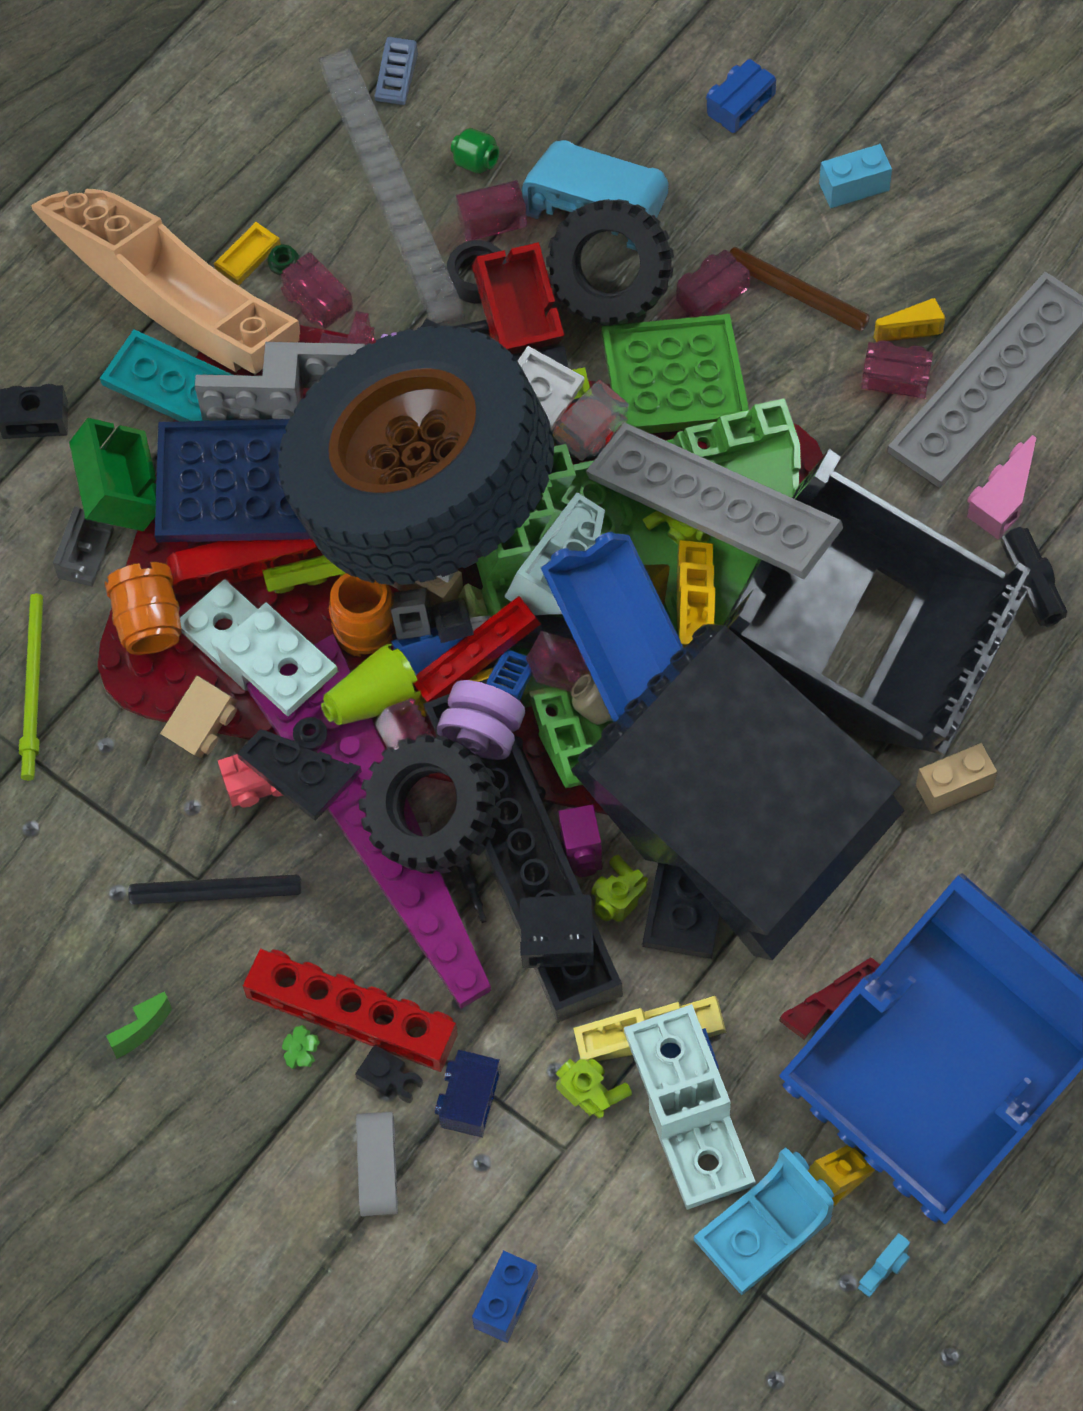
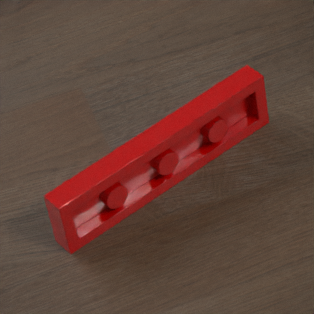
[413,596,541,702]

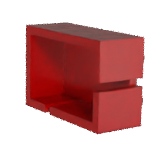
[472,242,564,354]

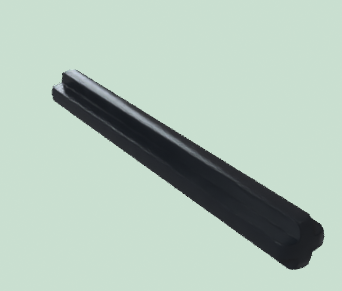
[128,874,302,904]

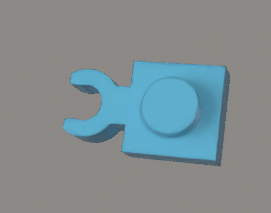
[858,1233,910,1298]

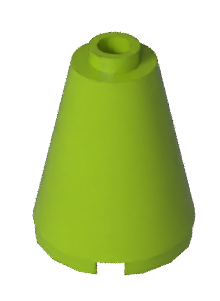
[321,644,421,725]

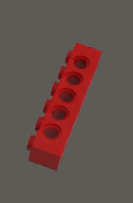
[243,948,458,1072]

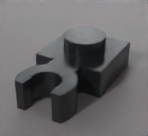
[355,1045,423,1103]

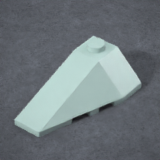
[505,492,605,615]

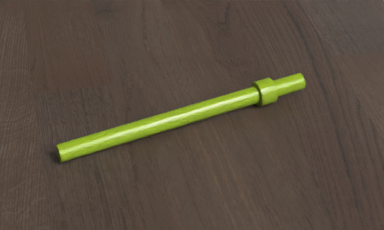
[19,593,43,781]

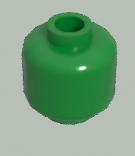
[451,128,499,174]

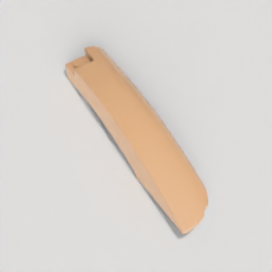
[31,189,300,375]

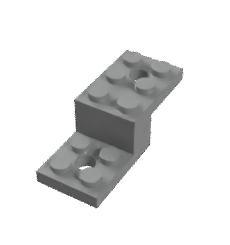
[195,342,365,421]

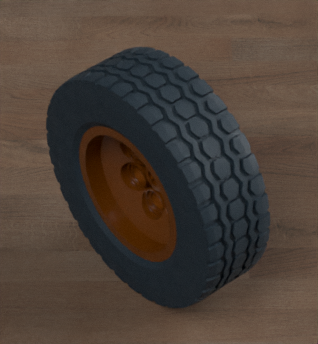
[278,326,554,585]

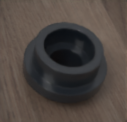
[293,717,327,751]

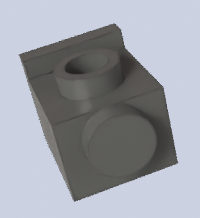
[391,587,432,640]

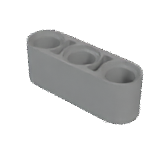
[356,1112,398,1217]

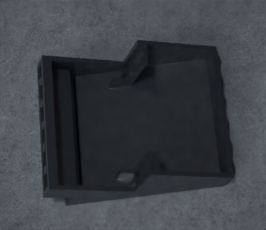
[571,624,905,960]

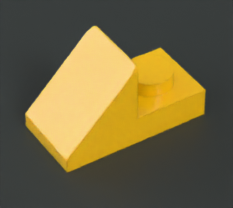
[808,1145,875,1206]

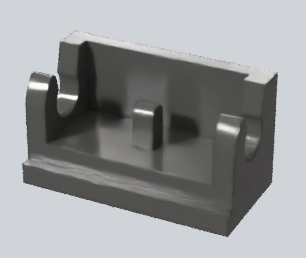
[53,506,114,587]

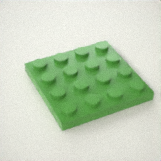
[601,314,749,434]

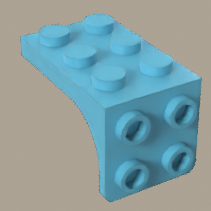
[694,1147,834,1296]

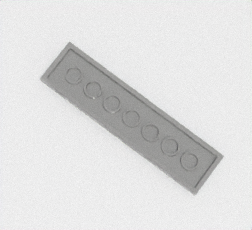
[887,272,1083,488]
[586,422,843,579]

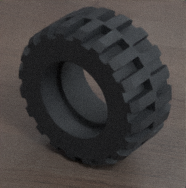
[546,199,674,326]
[359,734,501,874]

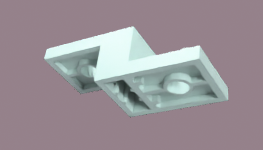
[180,579,338,716]
[624,1004,756,1210]

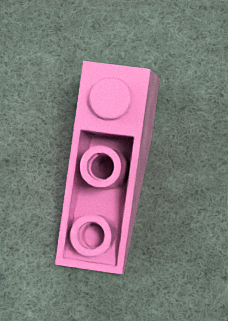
[967,435,1036,540]

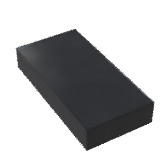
[431,598,474,643]

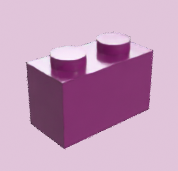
[558,804,602,877]

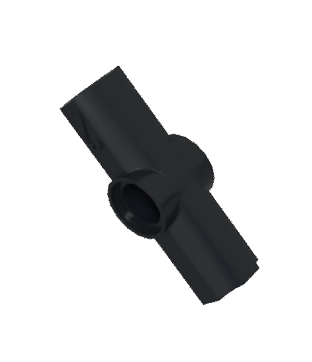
[1001,527,1067,627]

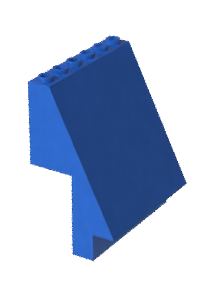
[779,873,1083,1225]

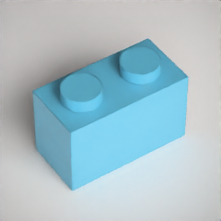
[819,144,892,208]

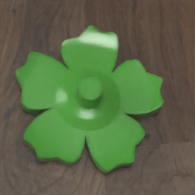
[282,1025,320,1069]

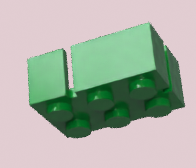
[69,418,156,531]

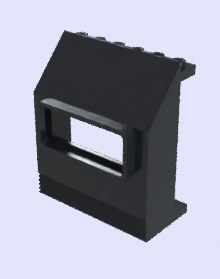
[723,449,1030,755]

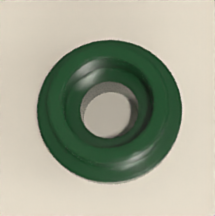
[267,244,300,276]

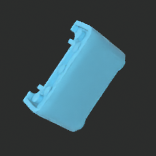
[522,140,668,251]

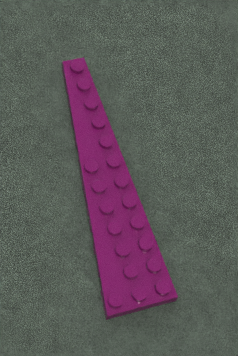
[246,634,491,1009]

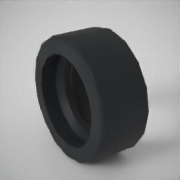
[447,240,507,304]

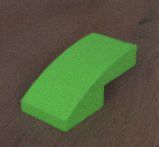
[106,991,172,1059]

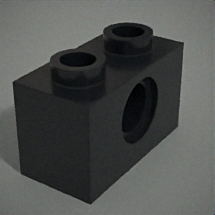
[0,384,68,439]

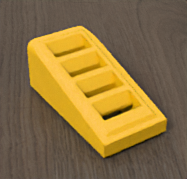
[874,298,945,342]

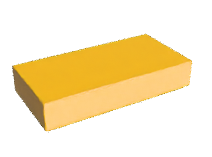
[214,222,281,286]

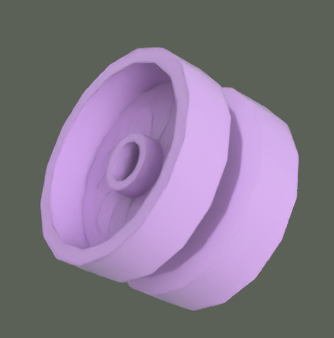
[437,680,525,760]

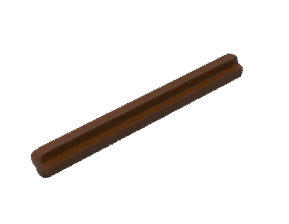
[726,247,870,331]

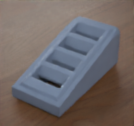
[375,37,418,105]

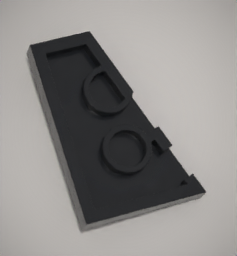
[237,729,362,821]

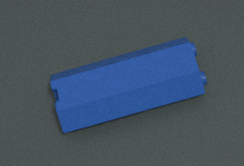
[541,532,684,722]

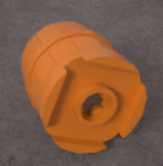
[104,562,182,655]
[329,573,396,657]

